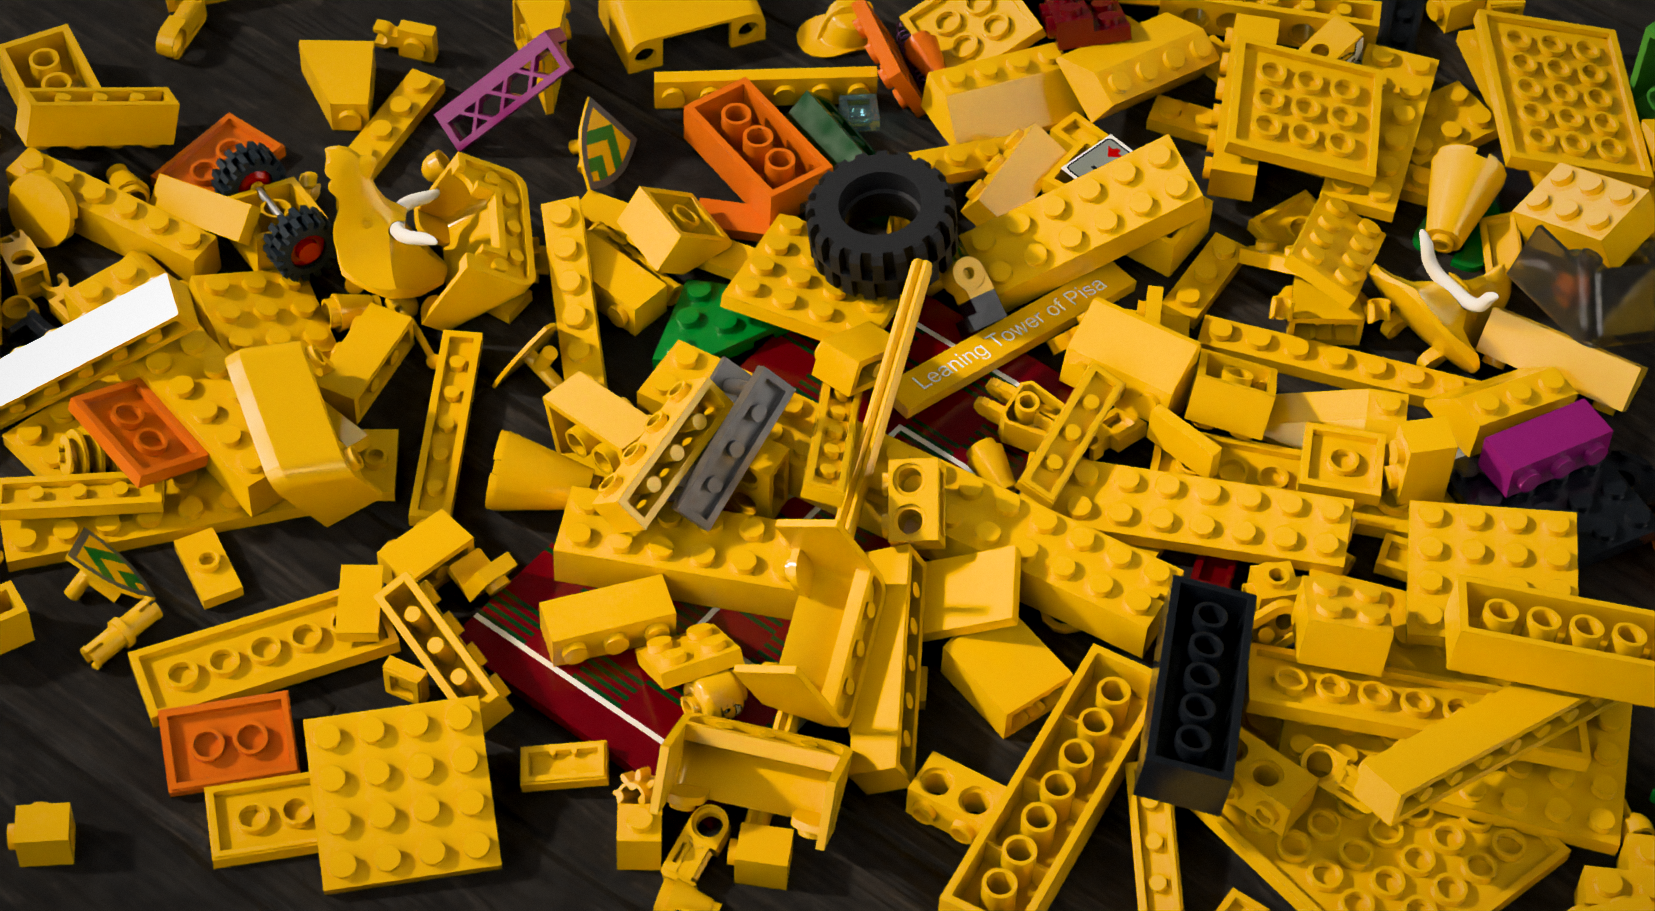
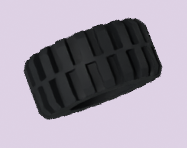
[805,150,959,301]

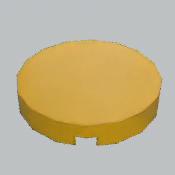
[8,170,78,248]

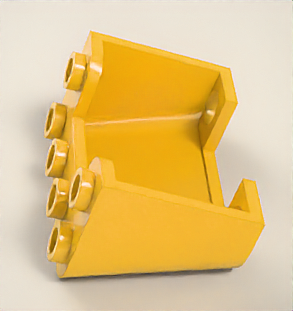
[598,0,766,74]

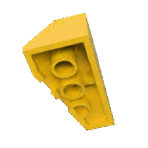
[1262,388,1409,465]

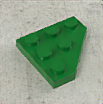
[652,279,790,370]

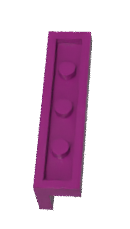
[434,27,575,152]

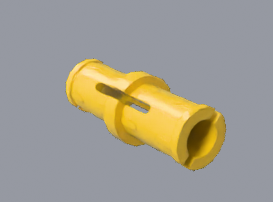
[80,596,163,670]

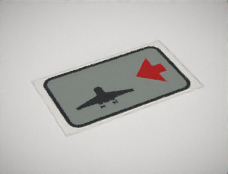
[1061,134,1133,179]

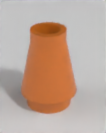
[904,30,947,78]

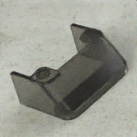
[1506,225,1655,348]

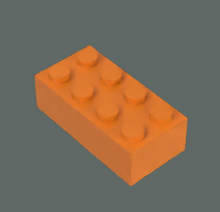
[684,76,833,226]

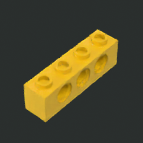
[1140,727,1320,836]

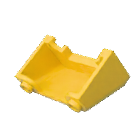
[414,151,536,331]

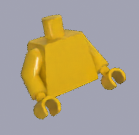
[1269,275,1391,345]

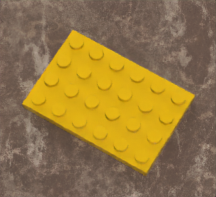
[1473,8,1654,188]

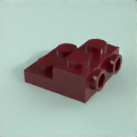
[1039,0,1132,51]

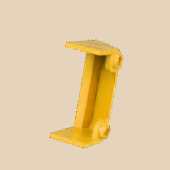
[225,340,383,527]
[733,519,886,728]
[649,713,853,851]

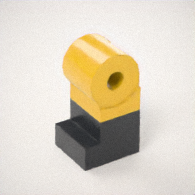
[941,256,1007,338]

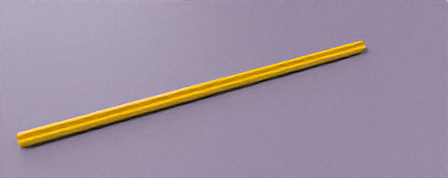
[745,258,933,826]

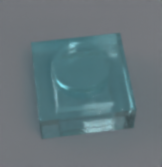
[838,94,880,132]

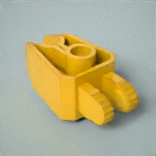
[973,377,1065,452]

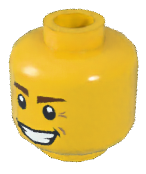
[681,669,747,719]

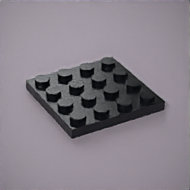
[1446,453,1655,570]

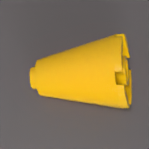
[1425,144,1507,253]
[485,430,601,511]

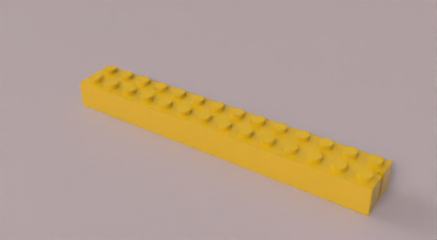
[637,339,1184,658]

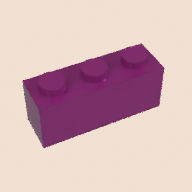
[1478,398,1613,498]

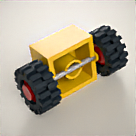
[211,141,337,282]

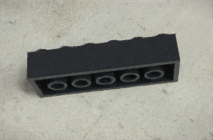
[1133,575,1257,817]

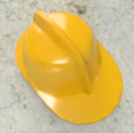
[797,0,874,58]

